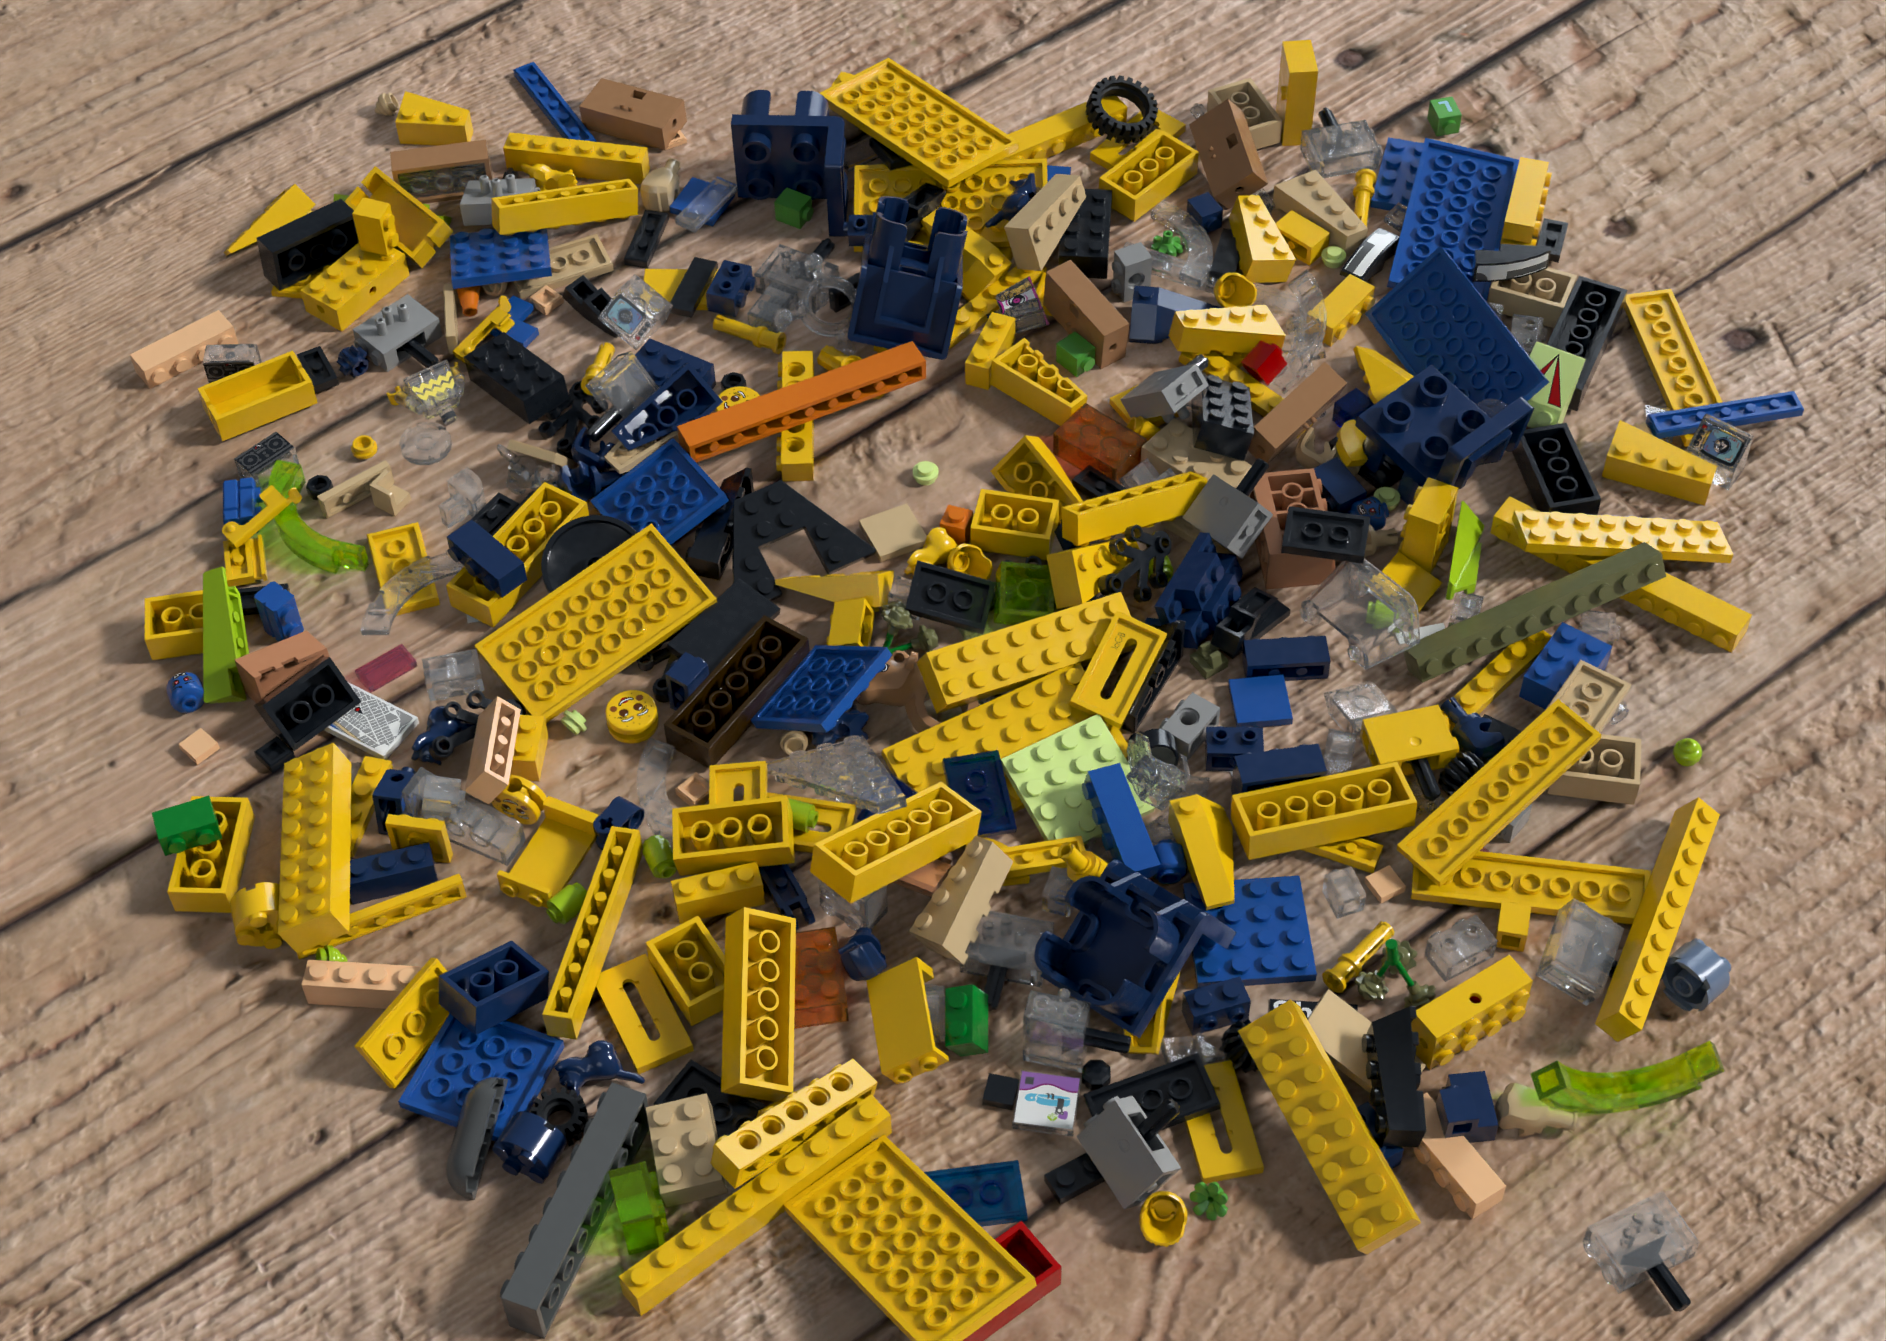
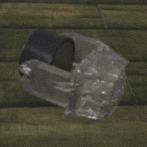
[1126,729,1191,811]

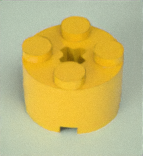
[230,882,284,949]

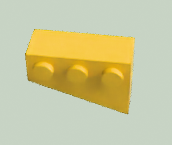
[395,91,473,146]

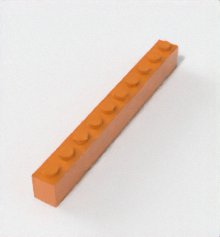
[677,341,926,463]

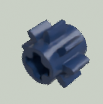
[337,345,370,378]

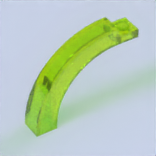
[268,460,369,574]
[1530,1041,1725,1114]

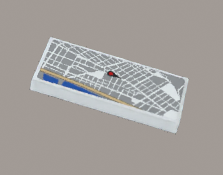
[324,682,419,760]

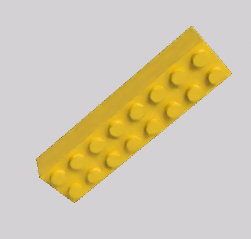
[916,592,1136,714]
[278,743,351,954]
[1238,999,1421,1255]

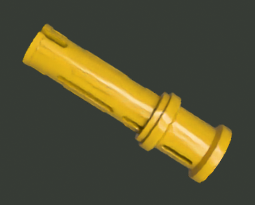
[1353,169,1377,227]
[713,314,787,354]
[581,342,615,396]
[1322,921,1394,993]

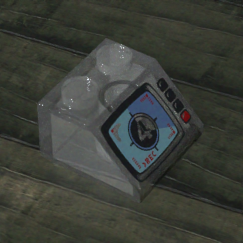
[598,274,673,350]
[1686,414,1754,490]

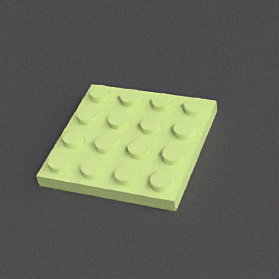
[999,714,1155,845]

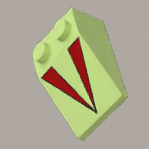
[1527,342,1586,428]

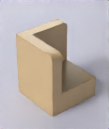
[369,470,411,516]

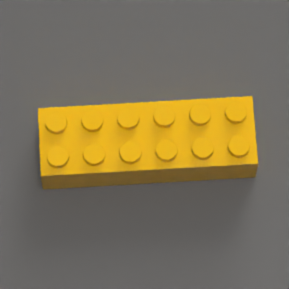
[446,482,589,628]
[1231,762,1417,860]
[810,782,982,904]
[721,907,796,1102]

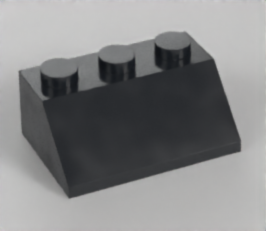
[254,657,361,751]

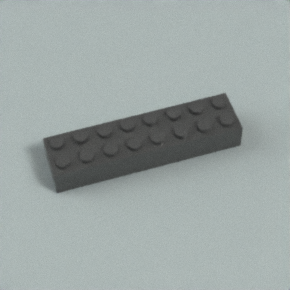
[500,1082,649,1339]

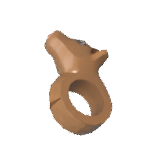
[856,650,979,733]

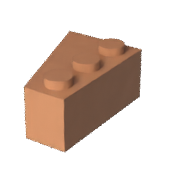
[235,630,329,703]

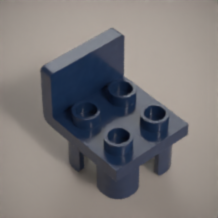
[731,90,849,237]
[847,196,967,360]
[1355,365,1534,505]
[1034,860,1237,1038]

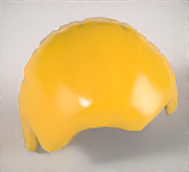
[1213,272,1257,308]
[947,543,993,580]
[1139,1191,1188,1247]

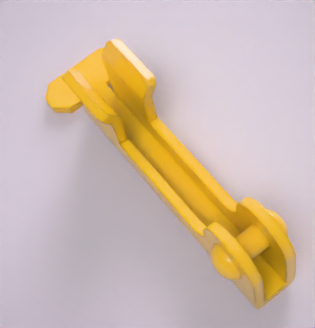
[452,295,515,363]
[222,485,302,549]

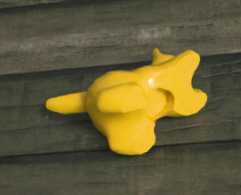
[520,163,578,191]
[904,527,957,575]

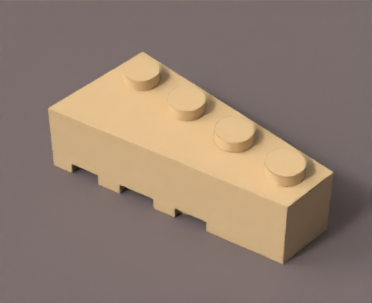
[1272,170,1368,257]
[1004,174,1086,271]
[909,835,1014,965]

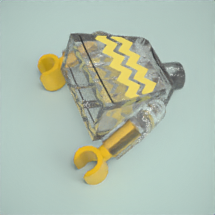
[386,359,465,425]

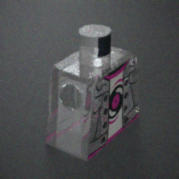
[986,276,1049,334]

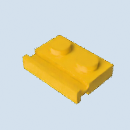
[223,534,268,587]

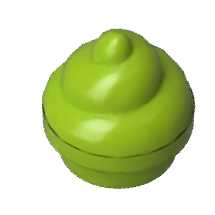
[1673,738,1702,767]
[315,945,347,962]

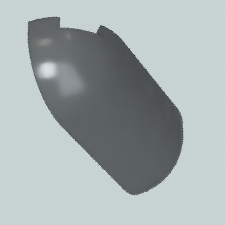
[446,1077,508,1200]

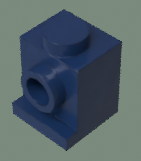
[843,212,876,246]

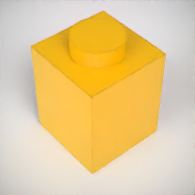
[1494,901,1531,952]

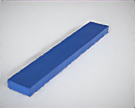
[513,62,596,142]
[1646,391,1804,439]

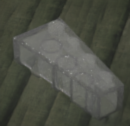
[402,767,526,866]

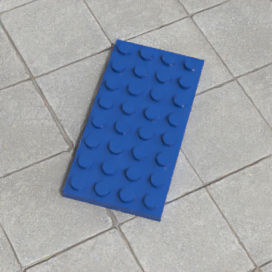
[1387,138,1519,302]
[1365,245,1549,418]

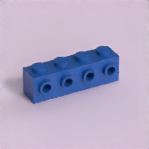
[1082,763,1160,878]

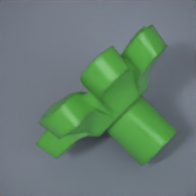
[1151,230,1183,258]
[1189,1181,1228,1221]

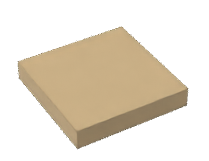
[507,439,575,469]
[859,503,927,563]

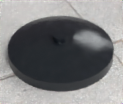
[541,515,637,594]

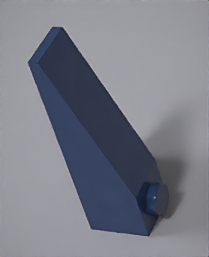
[1129,285,1221,344]
[611,362,723,451]

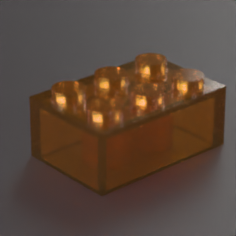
[1053,403,1147,484]
[794,927,849,1029]

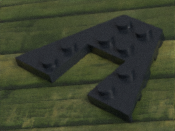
[732,480,876,601]

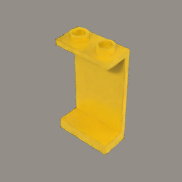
[497,796,599,908]
[866,957,949,1084]

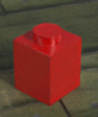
[1241,340,1288,386]

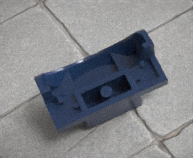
[1144,532,1243,649]

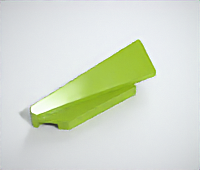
[1446,501,1484,600]
[203,566,249,704]

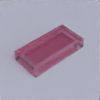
[355,644,417,693]

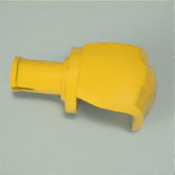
[1057,842,1108,883]

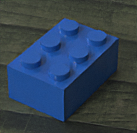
[1519,622,1612,709]

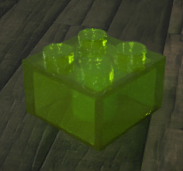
[994,561,1054,625]
[608,1161,669,1255]

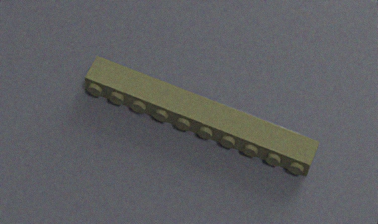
[1402,542,1666,683]

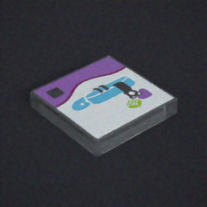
[1012,1070,1082,1137]

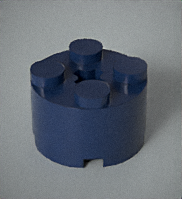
[492,1111,567,1184]

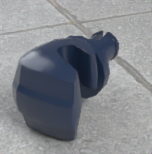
[571,427,627,473]
[556,461,623,501]
[1440,697,1505,762]
[838,927,887,981]

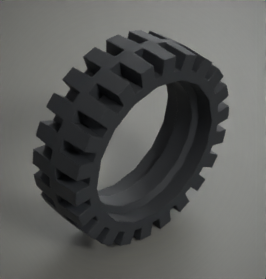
[1086,75,1158,144]

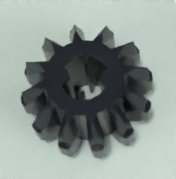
[1438,751,1484,796]
[1220,1019,1259,1073]

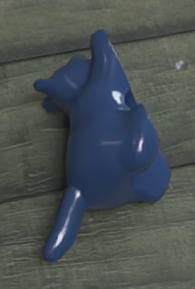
[985,173,1041,228]
[811,705,869,751]
[411,706,473,766]
[554,1040,645,1096]

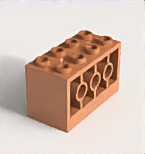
[1249,468,1335,590]

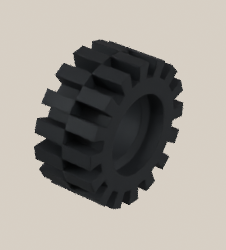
[531,1087,589,1146]

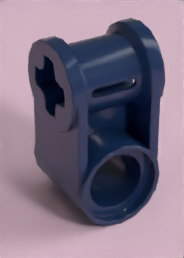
[593,796,645,850]

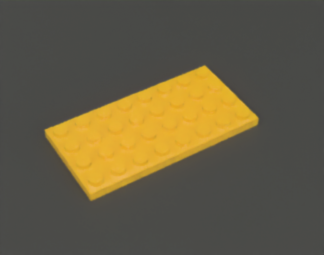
[820,58,1019,188]
[853,158,1048,252]
[474,523,717,724]
[881,663,1133,829]
[783,1135,1037,1341]

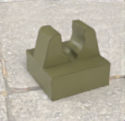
[1189,641,1229,679]

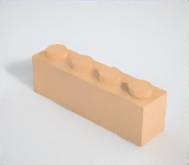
[130,310,238,389]
[465,696,521,804]
[302,960,422,1009]
[1412,1093,1506,1219]

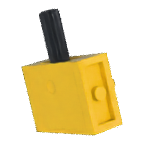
[1360,705,1459,801]

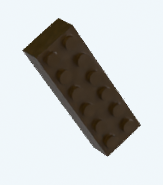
[664,615,810,768]

